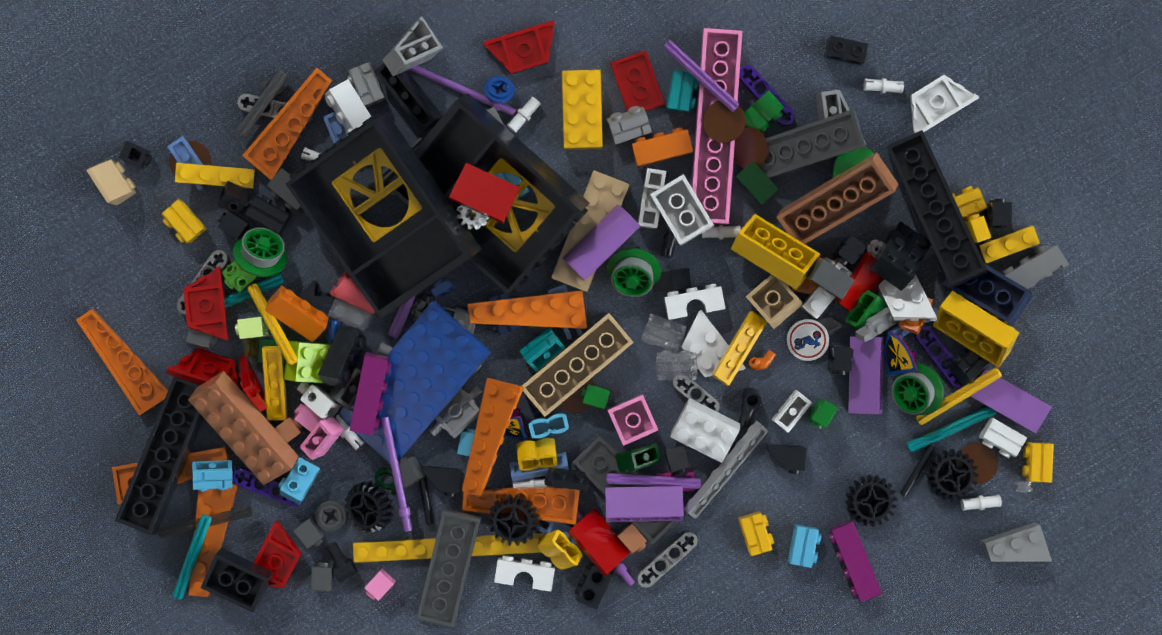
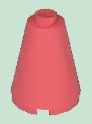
[330,271,375,314]

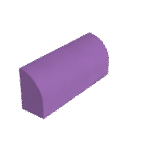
[562,204,640,281]
[848,336,884,414]
[971,369,1052,433]
[605,486,684,522]

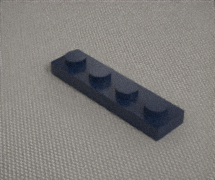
[431,279,457,298]

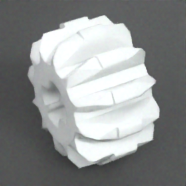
[457,205,490,230]

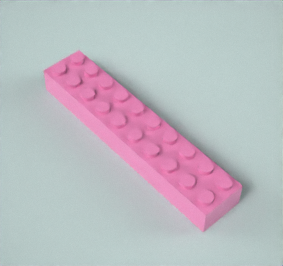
[691,28,742,225]

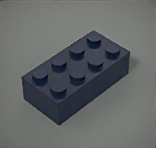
[943,264,1033,327]

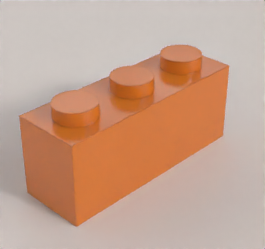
[631,127,693,167]
[265,286,329,342]

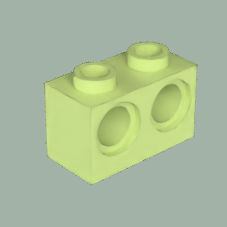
[235,317,270,339]

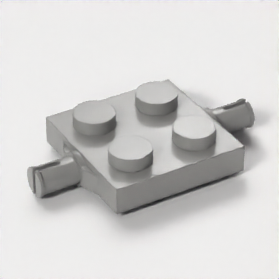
[429,386,482,438]

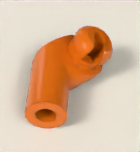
[749,350,776,370]

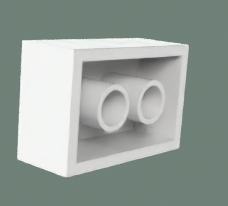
[650,174,714,245]
[670,398,740,463]

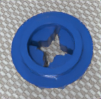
[484,76,515,104]

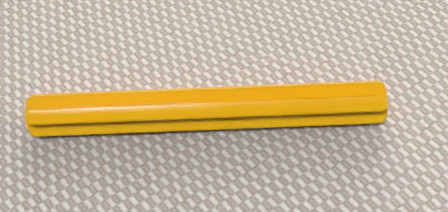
[247,283,298,365]
[916,367,1002,425]

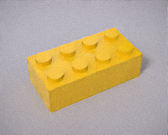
[562,70,603,150]
[731,214,820,290]
[933,291,1019,368]

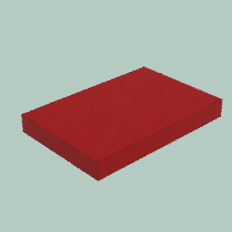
[610,50,665,112]
[449,163,520,223]
[835,252,883,312]
[568,508,631,576]

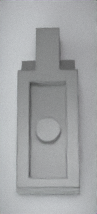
[856,307,899,342]

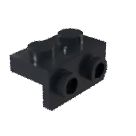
[544,467,590,491]

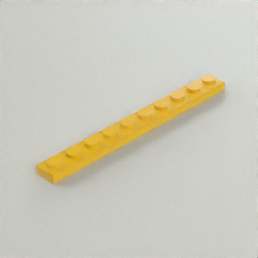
[353,532,544,562]

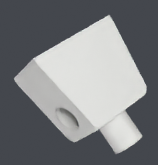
[297,382,343,419]

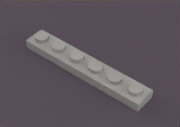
[684,421,769,519]

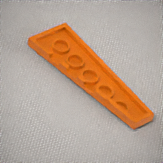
[242,68,333,180]
[467,291,587,329]
[76,309,169,416]
[462,378,524,496]
[112,447,229,505]
[189,483,238,597]
[462,486,580,525]

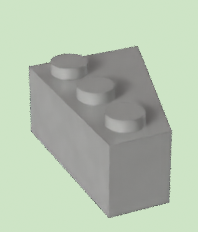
[382,16,443,76]
[816,90,867,145]
[1002,245,1069,289]
[980,522,1052,562]

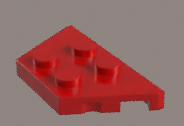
[483,20,555,74]
[183,266,229,341]
[167,349,238,386]
[239,354,267,412]
[254,520,302,588]

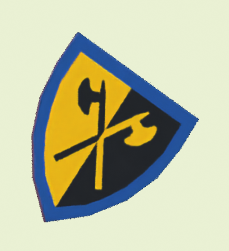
[884,331,918,376]
[504,407,528,440]

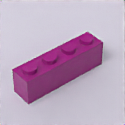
[349,352,392,435]
[828,520,882,602]

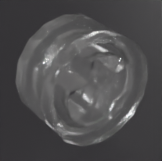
[1015,481,1033,492]

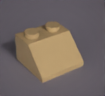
[86,159,136,205]

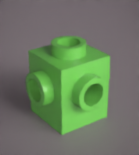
[222,261,257,292]

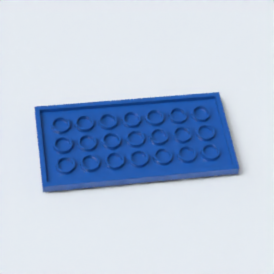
[337,301,492,463]

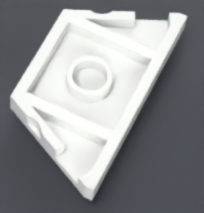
[910,75,979,134]
[879,274,937,321]
[681,310,746,377]

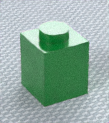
[580,384,610,409]

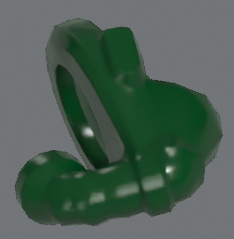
[374,467,404,495]

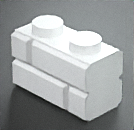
[771,390,812,433]
[979,418,1027,458]

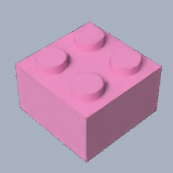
[607,394,658,446]

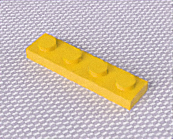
[175,163,255,189]
[712,311,767,386]
[262,346,288,420]

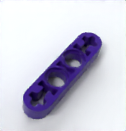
[739,65,795,126]
[914,326,967,389]
[233,468,305,506]

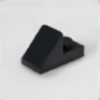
[653,269,691,292]
[298,281,336,305]

